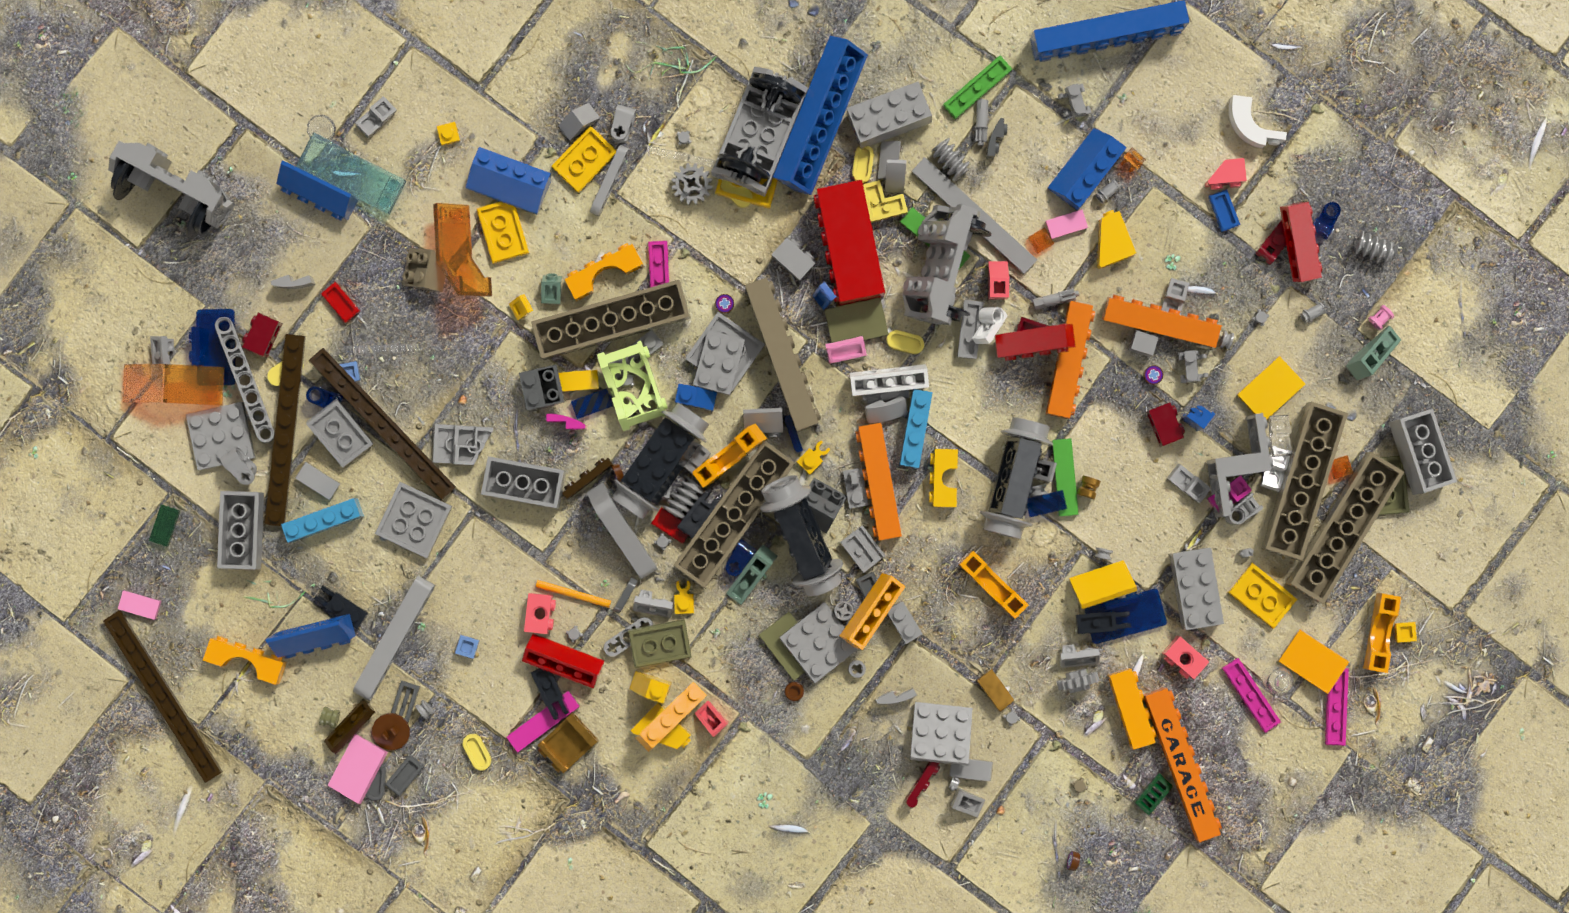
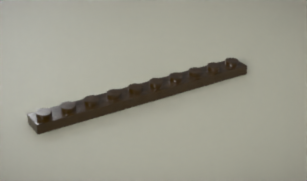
[265,334,306,526]
[308,348,456,501]
[103,610,223,783]

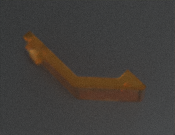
[433,203,492,297]
[122,364,224,406]

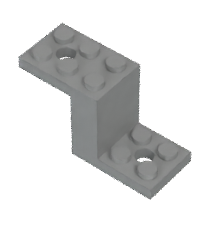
[1207,413,1273,517]

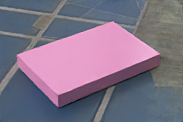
[328,734,388,804]

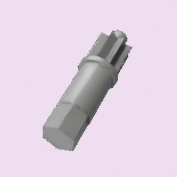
[975,99,988,146]
[1033,288,1079,310]
[863,390,909,404]

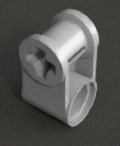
[611,105,636,144]
[221,447,257,485]
[1225,492,1263,525]

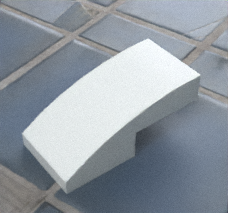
[1260,447,1291,492]

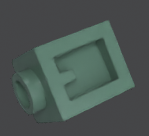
[541,273,562,304]

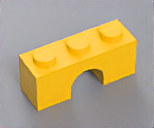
[929,449,958,508]

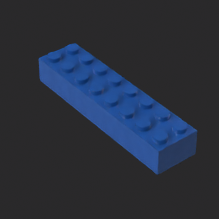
[1030,0,1190,62]
[773,36,868,195]

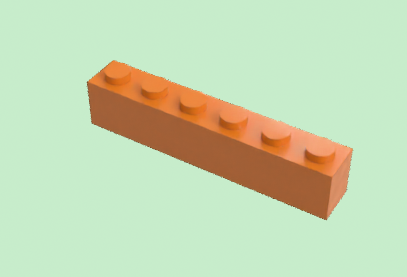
[1102,294,1222,348]
[1045,301,1095,419]
[855,423,902,540]

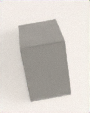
[559,103,600,141]
[1033,459,1057,483]
[950,787,985,817]

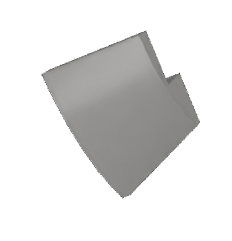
[432,424,493,465]

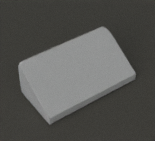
[878,141,901,180]

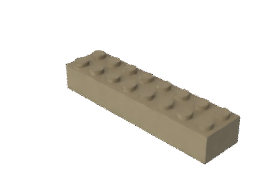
[745,277,821,432]
[531,280,691,360]
[1261,402,1348,561]
[673,441,795,588]
[1286,452,1404,604]

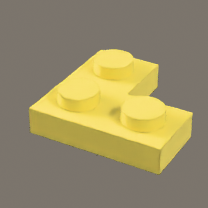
[863,180,908,223]

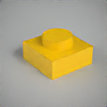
[436,122,461,146]
[509,294,533,320]
[1394,622,1417,643]

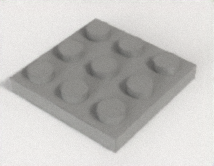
[685,312,765,392]
[186,402,255,471]
[375,482,453,558]
[779,602,857,683]
[910,702,973,766]

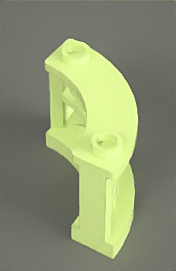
[597,341,668,431]

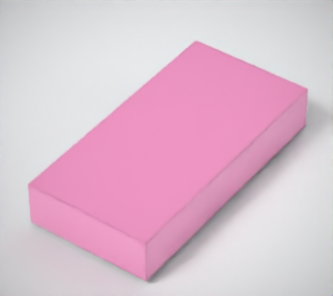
[1045,210,1088,239]
[825,336,867,364]
[118,590,161,620]

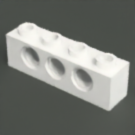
[850,364,929,396]

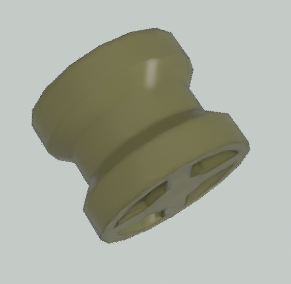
[319,707,340,729]

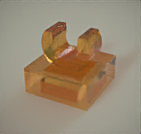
[1121,147,1146,173]
[1028,227,1054,254]
[1331,455,1353,479]

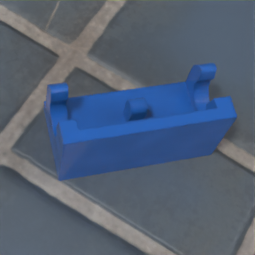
[1180,406,1215,431]

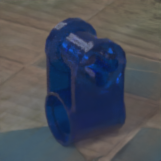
[1313,202,1341,240]
[306,386,345,409]
[726,539,758,576]

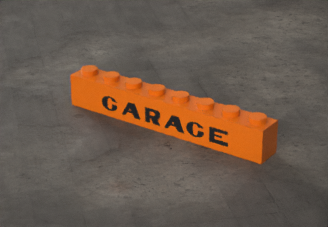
[1144,687,1222,843]

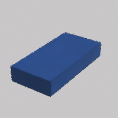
[1208,189,1240,232]
[812,282,836,310]

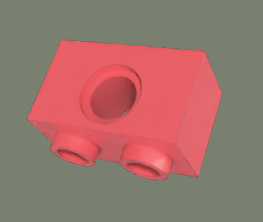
[524,593,556,634]
[1162,636,1209,679]

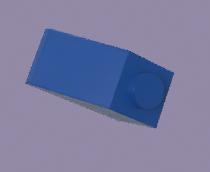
[675,383,717,411]

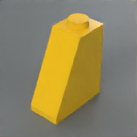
[1097,210,1137,270]
[630,671,672,704]
[631,702,691,749]

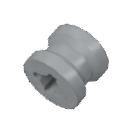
[834,601,853,621]

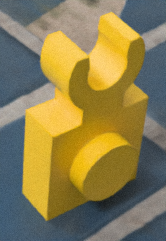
[796,441,830,475]
[674,581,694,614]

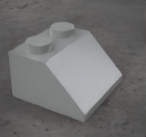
[743,408,783,437]

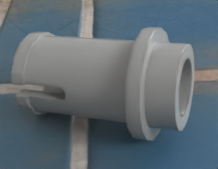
[1095,180,1121,203]
[1300,302,1326,323]

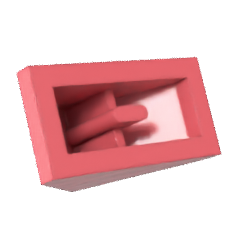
[694,700,728,737]

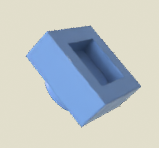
[339,361,361,381]
[455,635,480,659]

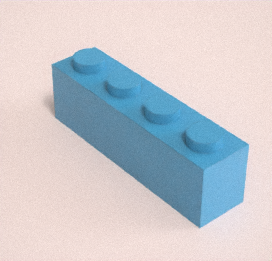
[899,389,933,469]
[281,498,364,543]

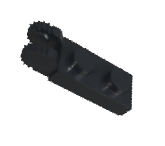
[677,486,722,539]
[314,585,369,629]
[1075,611,1131,634]
[531,668,570,720]

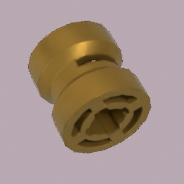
[1077,475,1101,499]

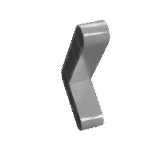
[587,482,658,579]

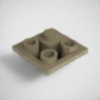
[402,248,446,292]

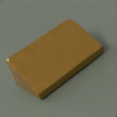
[976,669,1014,712]

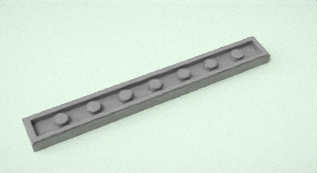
[912,157,1037,274]

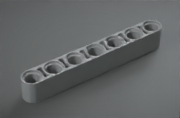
[215,317,275,443]
[353,576,435,701]

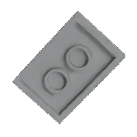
[693,329,745,395]
[306,399,373,467]

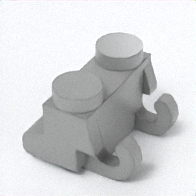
[1058,84,1092,118]
[1178,350,1209,383]

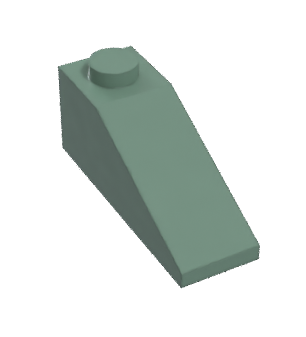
[1346,326,1401,380]
[726,545,778,605]

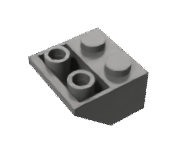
[519,365,565,412]
[806,478,847,534]

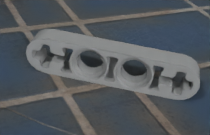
[590,145,629,216]

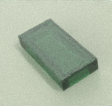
[149,504,181,547]

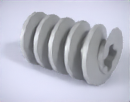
[931,138,970,181]
[1355,230,1398,266]
[663,476,704,518]

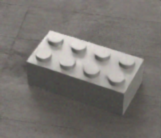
[847,81,932,149]
[1389,408,1457,495]
[481,456,566,509]
[217,491,264,569]
[1169,547,1224,630]

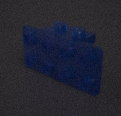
[189,309,236,386]
[1084,588,1167,644]

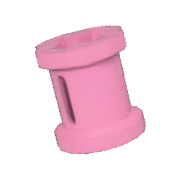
[1368,305,1394,330]

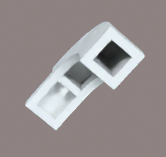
[1229,95,1287,148]

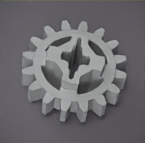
[671,163,713,205]
[1056,669,1100,693]

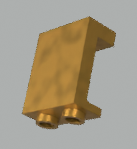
[538,712,599,773]

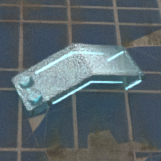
[296,132,407,215]

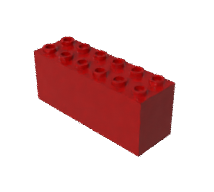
[813,180,885,306]

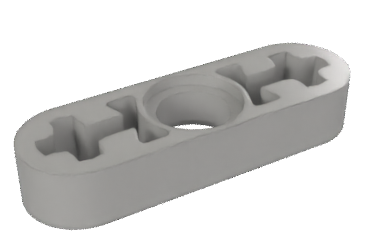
[604,617,653,657]

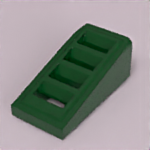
[1133,773,1173,815]

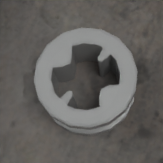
[1219,331,1234,350]
[1030,484,1048,497]
[1094,547,1113,560]
[848,660,866,678]
[416,700,434,719]

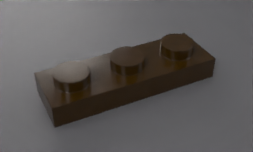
[562,458,614,500]
[324,699,375,754]

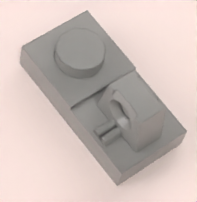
[150,336,174,375]
[843,468,868,509]
[633,590,673,618]
[1060,644,1100,668]

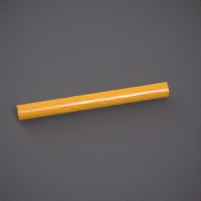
[536,580,611,608]

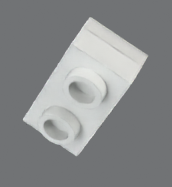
[972,307,1008,344]

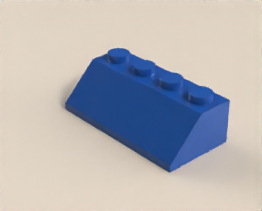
[1048,128,1127,211]
[466,147,551,215]
[276,160,358,221]
[265,614,356,659]

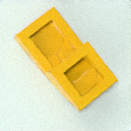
[559,370,599,392]

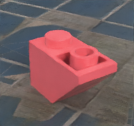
[1205,158,1247,190]
[988,261,1009,300]

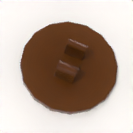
[372,713,410,750]

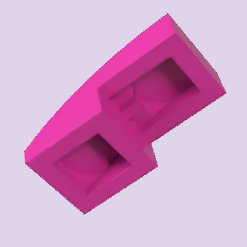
[546,414,587,430]
[1207,475,1252,512]

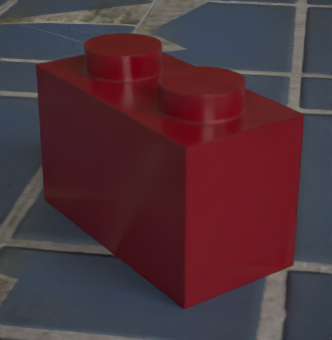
[242,312,283,358]
[1146,402,1185,447]

